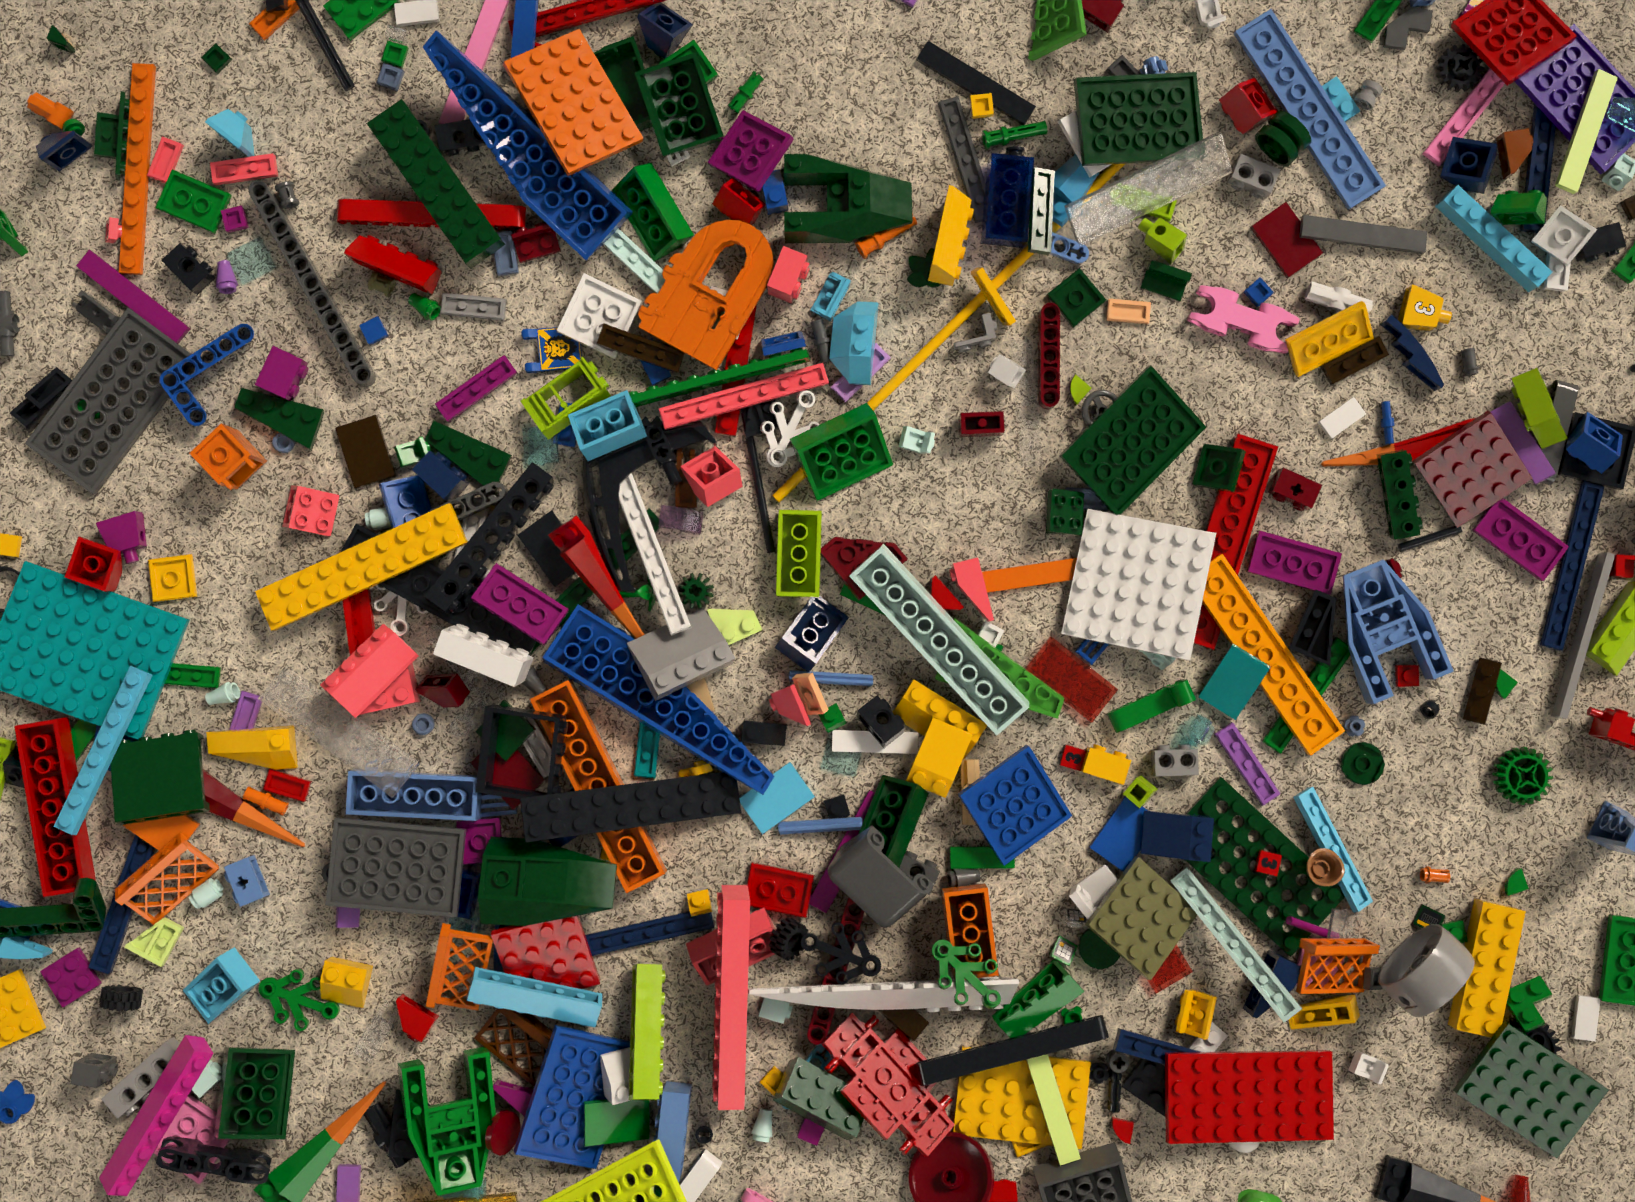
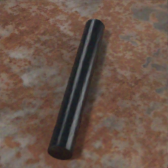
[1398,526,1462,552]

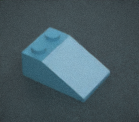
[183,947,260,1024]

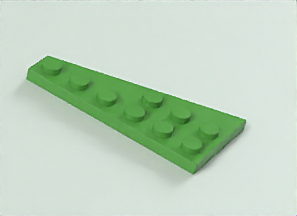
[1028,0,1087,61]
[935,618,1064,719]

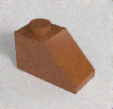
[1496,128,1533,179]

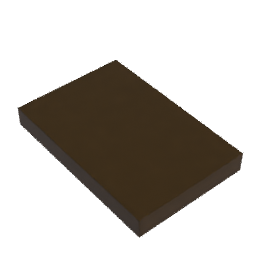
[335,415,396,489]

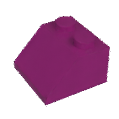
[255,346,308,401]

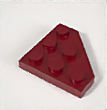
[820,537,908,600]

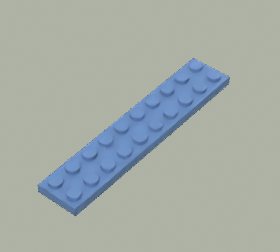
[1234,9,1386,210]

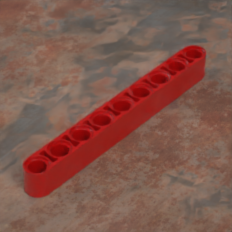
[337,199,526,230]

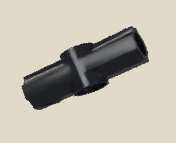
[364,1102,412,1169]

